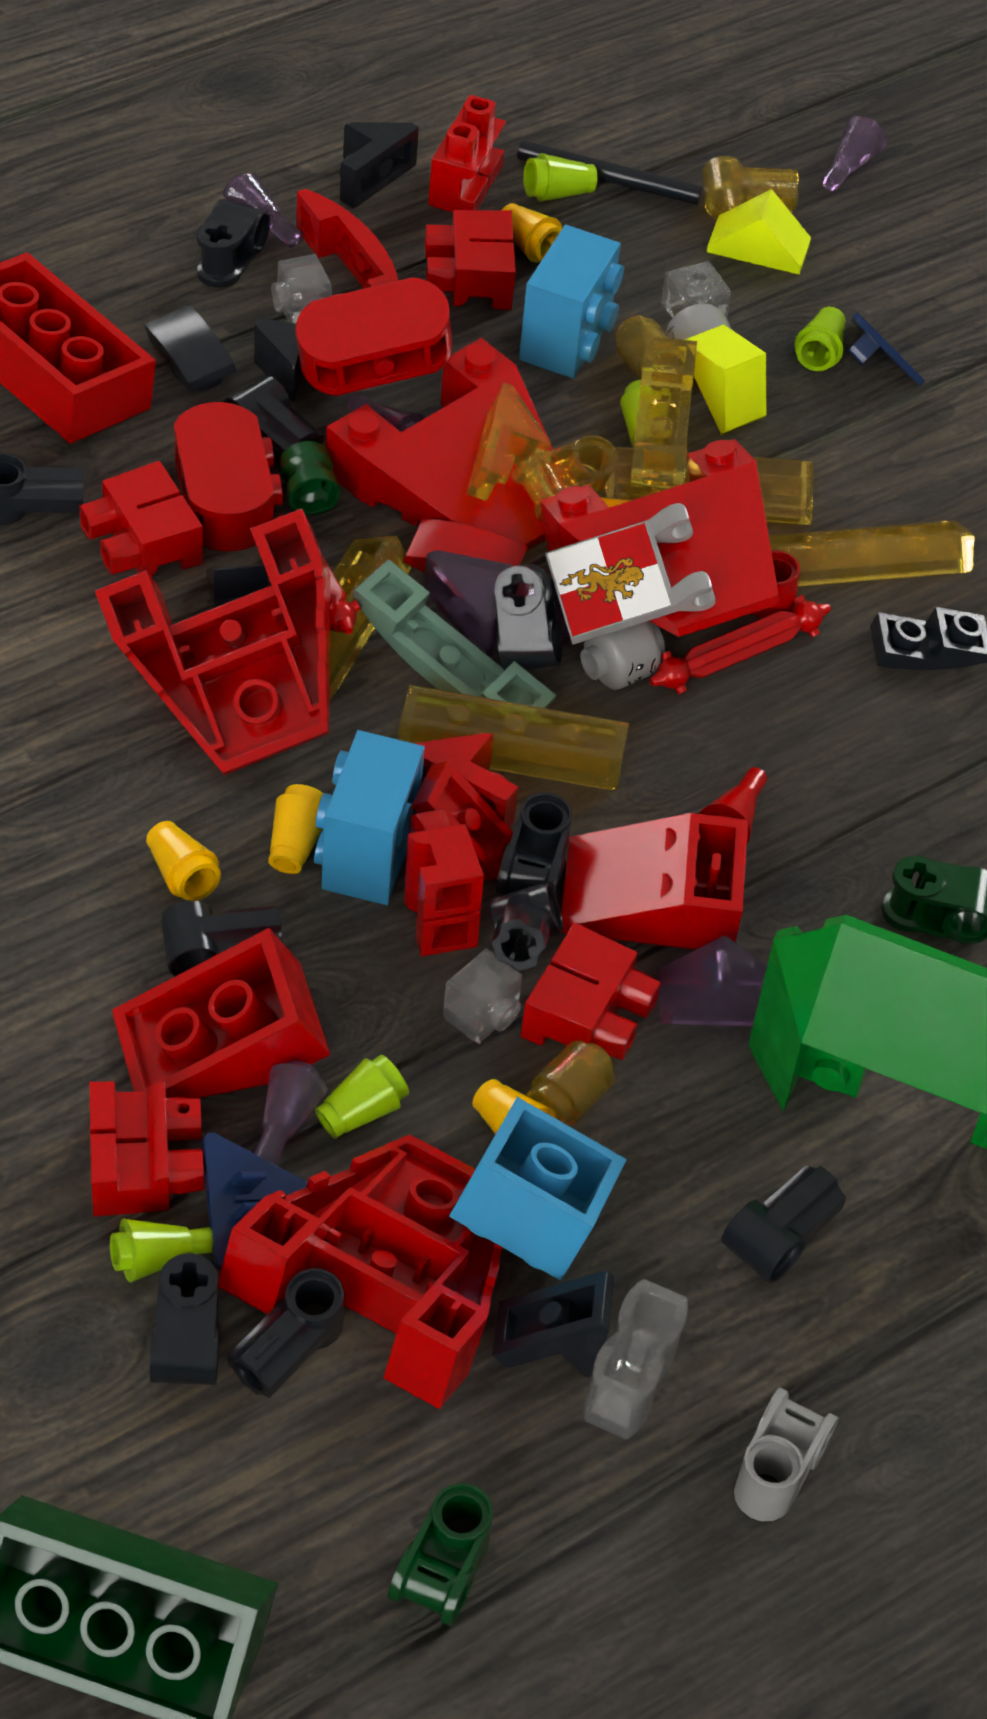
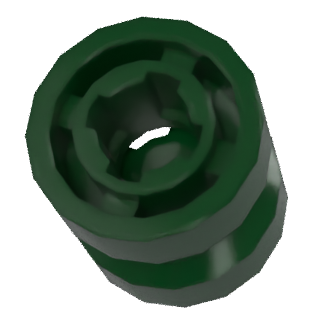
[279,441,341,516]

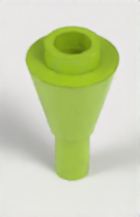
[110,1218,213,1283]

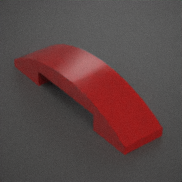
[296,189,398,289]

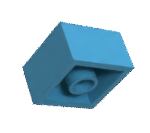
[519,224,624,379]
[314,730,425,906]
[449,1097,627,1281]

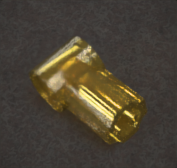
[702,156,799,219]

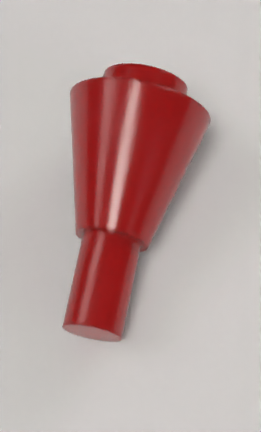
[699,767,767,844]

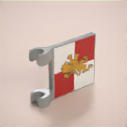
[545,503,716,645]

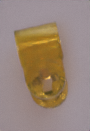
[512,435,618,521]

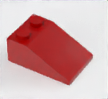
[112,928,330,1098]

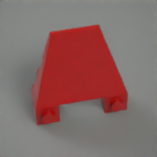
[326,338,570,551]
[540,439,780,637]
[95,508,331,775]
[218,1134,503,1409]

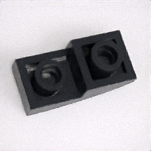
[144,305,237,392]
[870,607,987,670]

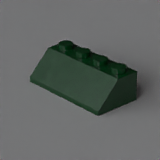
[0,1495,279,1719]

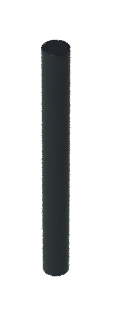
[517,140,703,205]

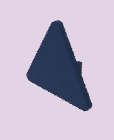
[848,312,925,386]
[201,1132,307,1270]

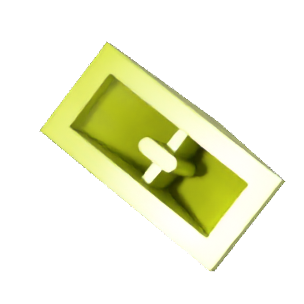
[707,189,811,275]
[679,324,766,435]

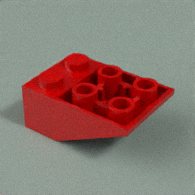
[561,813,748,954]

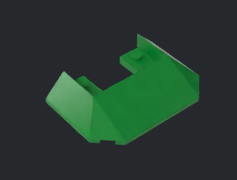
[748,915,987,1149]

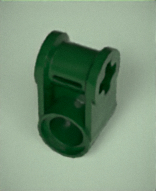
[881,856,987,944]
[388,1483,493,1627]

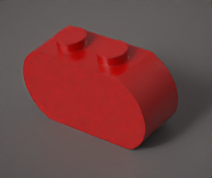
[296,277,452,396]
[174,402,283,551]

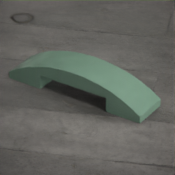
[353,559,557,733]

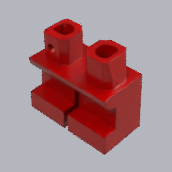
[428,95,506,212]
[425,210,516,310]
[79,460,203,577]
[404,810,484,957]
[521,922,661,1064]
[89,1081,204,1217]

